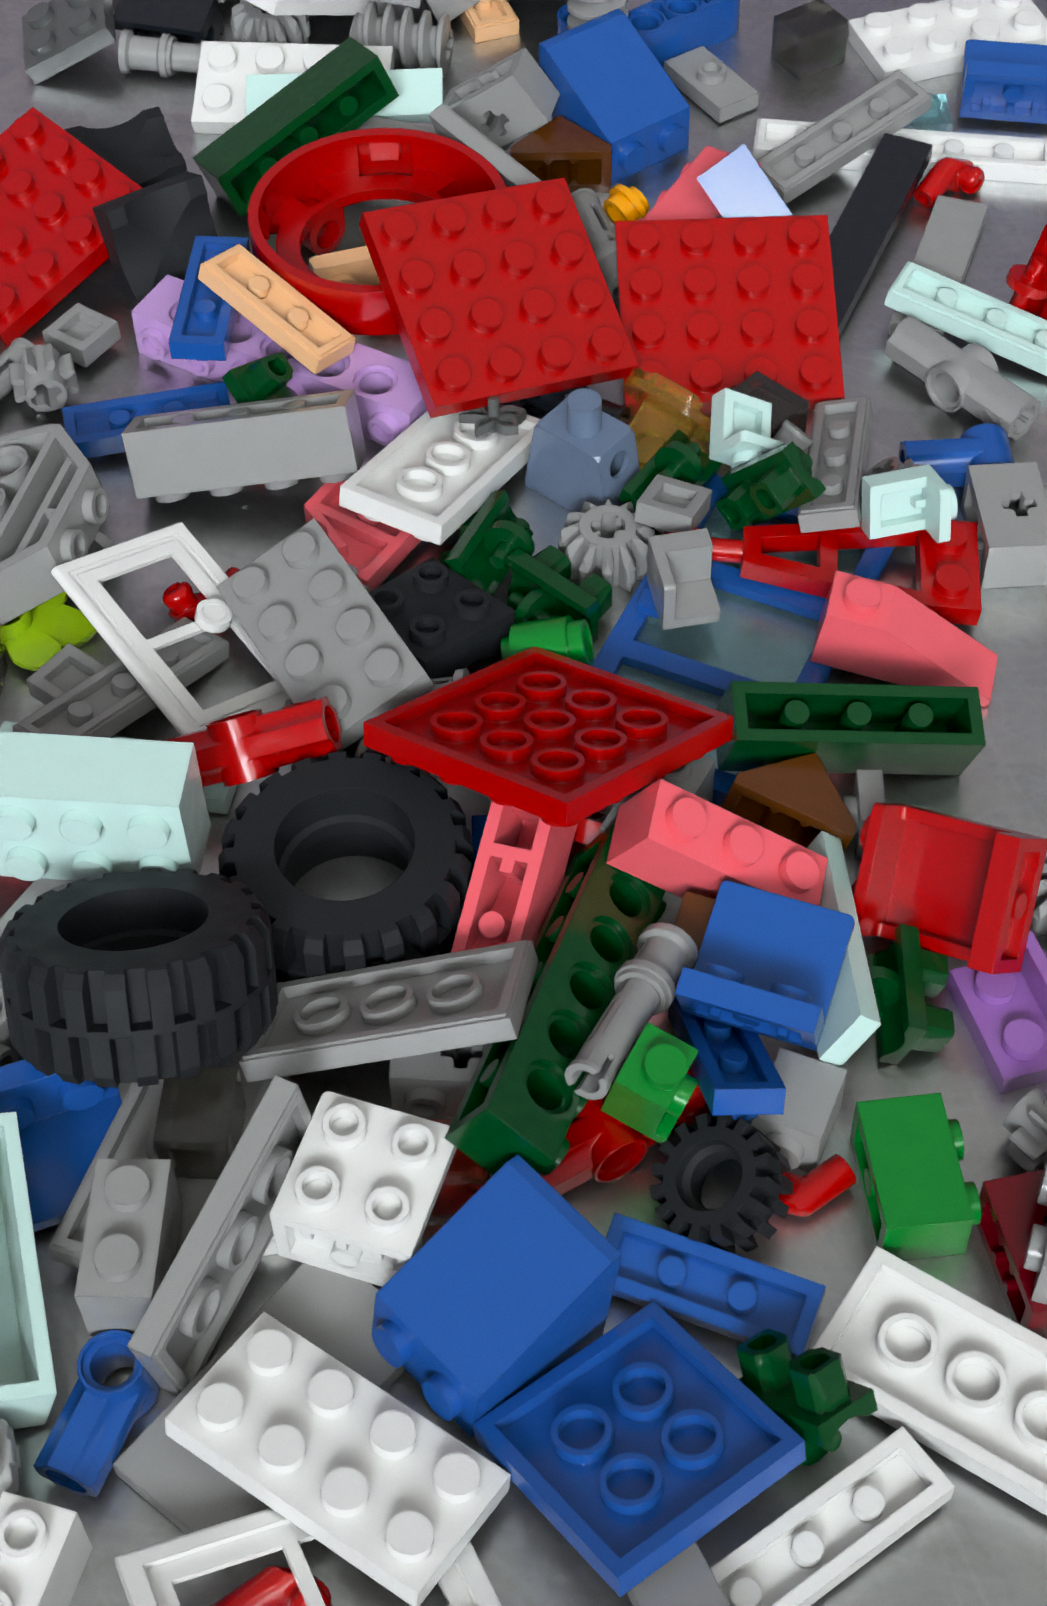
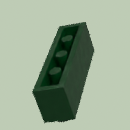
[193,37,399,217]
[715,681,986,775]

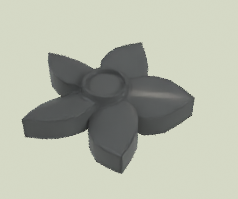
[459,396,526,438]

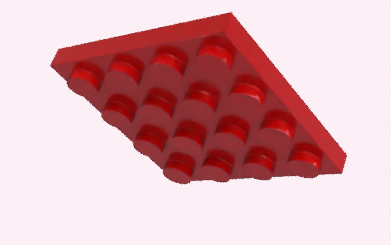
[0,107,142,347]
[359,177,639,418]
[615,215,845,416]
[363,647,734,828]

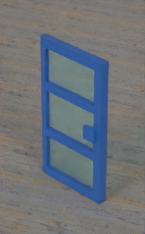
[593,475,895,807]

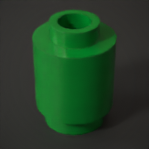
[501,615,594,666]

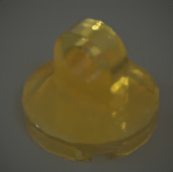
[623,368,711,469]

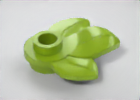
[0,591,97,671]

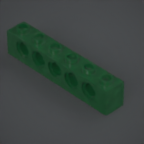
[445,824,667,1176]

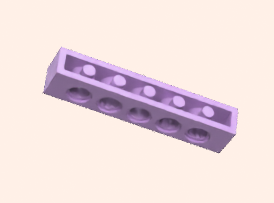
[131,274,428,446]

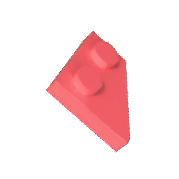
[304,480,421,592]

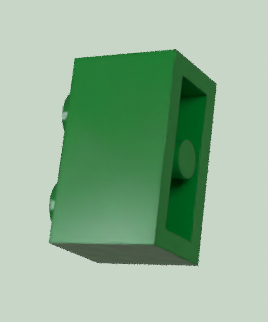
[850,1092,981,1261]

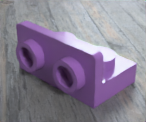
[946,930,1047,1095]

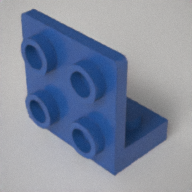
[959,39,1047,124]
[675,881,855,1051]
[0,1059,122,1232]

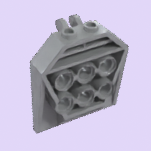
[0,424,115,626]

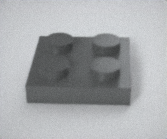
[22,0,116,85]

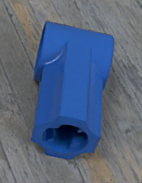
[898,423,1015,487]
[33,1329,160,1497]

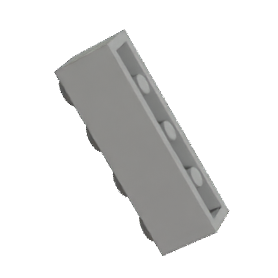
[121,389,367,503]

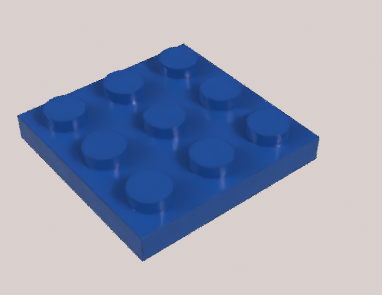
[473,1301,806,1597]

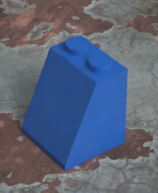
[539,8,690,185]
[371,1154,622,1438]

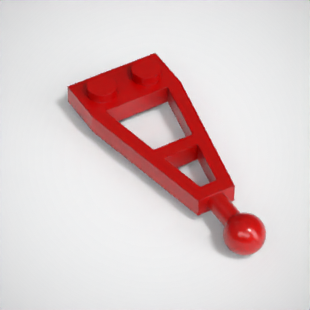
[663,520,982,626]

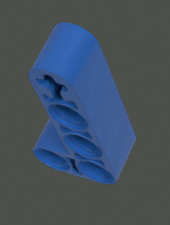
[557,0,740,68]

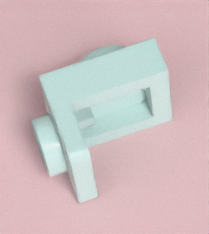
[709,388,786,469]
[861,464,958,543]

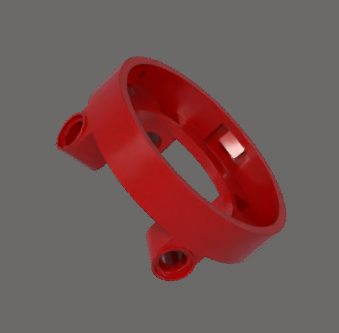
[248,128,506,335]

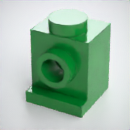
[601,1022,699,1145]

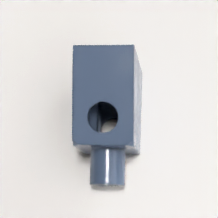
[525,388,640,512]

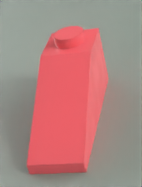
[810,570,998,708]
[451,801,578,953]

